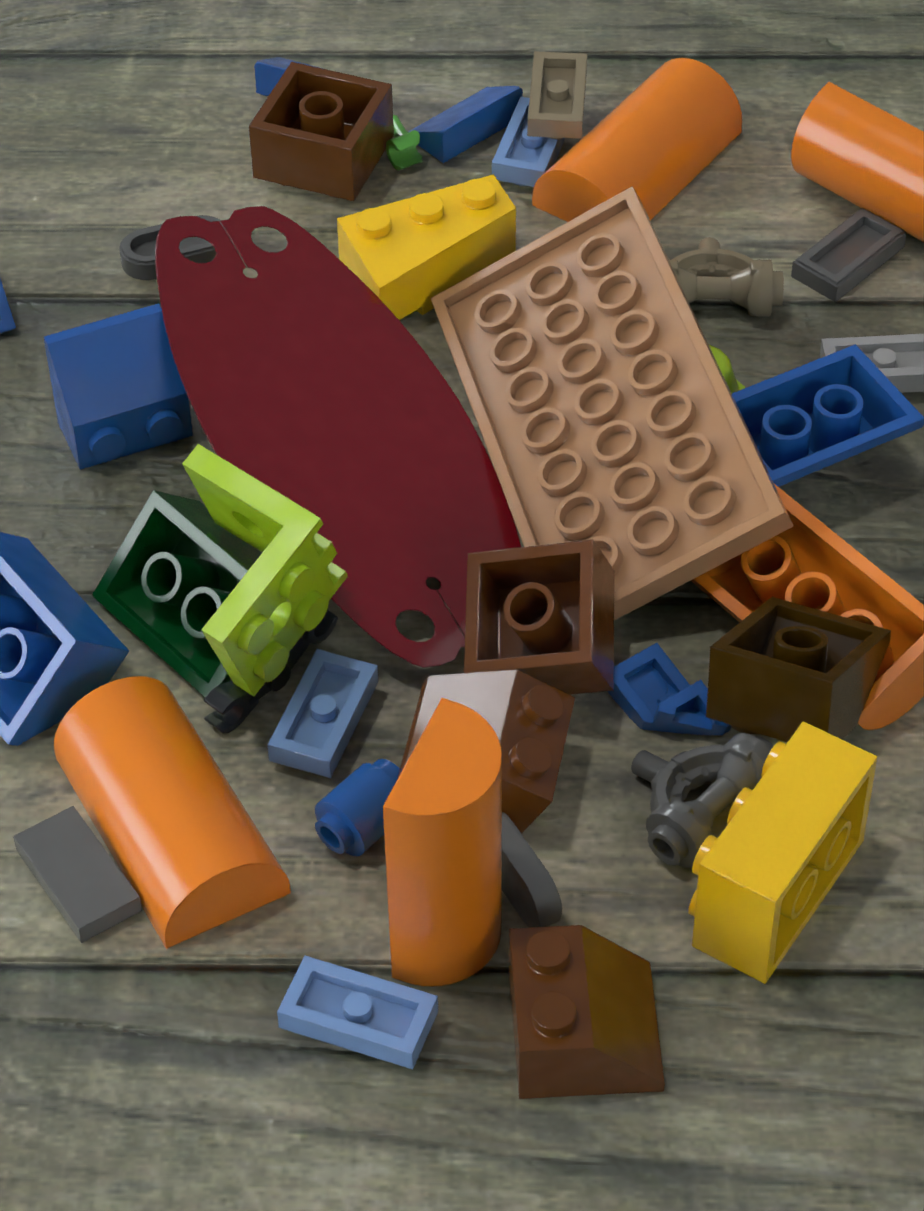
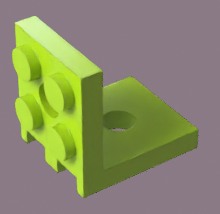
[182,444,348,697]

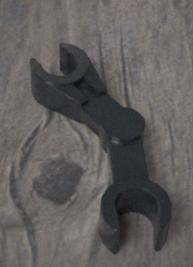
[204,609,338,734]

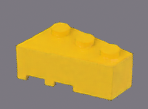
[337,174,516,320]

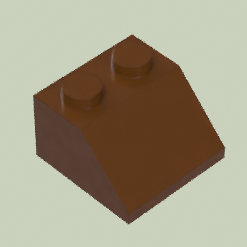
[397,669,575,834]
[509,925,665,1099]

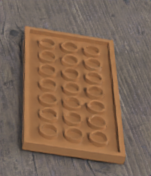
[431,186,793,620]

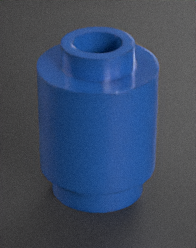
[315,759,400,856]

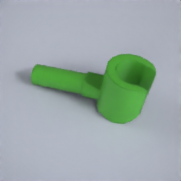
[386,115,423,171]

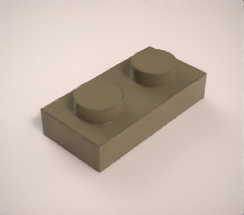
[527,51,588,139]

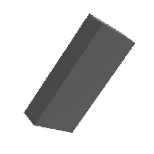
[791,208,907,302]
[13,806,142,943]

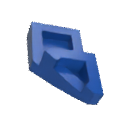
[607,643,732,735]

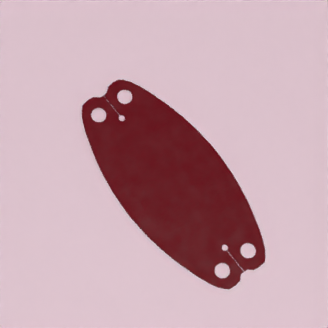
[155,206,521,668]

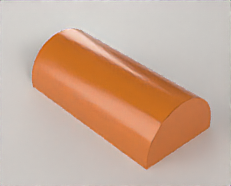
[532,58,742,222]
[791,82,924,243]
[690,484,924,730]
[54,676,291,949]
[383,698,502,987]

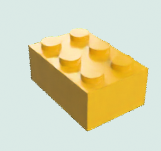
[688,721,878,984]

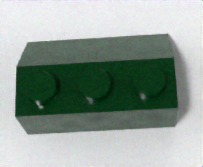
[92,490,262,698]

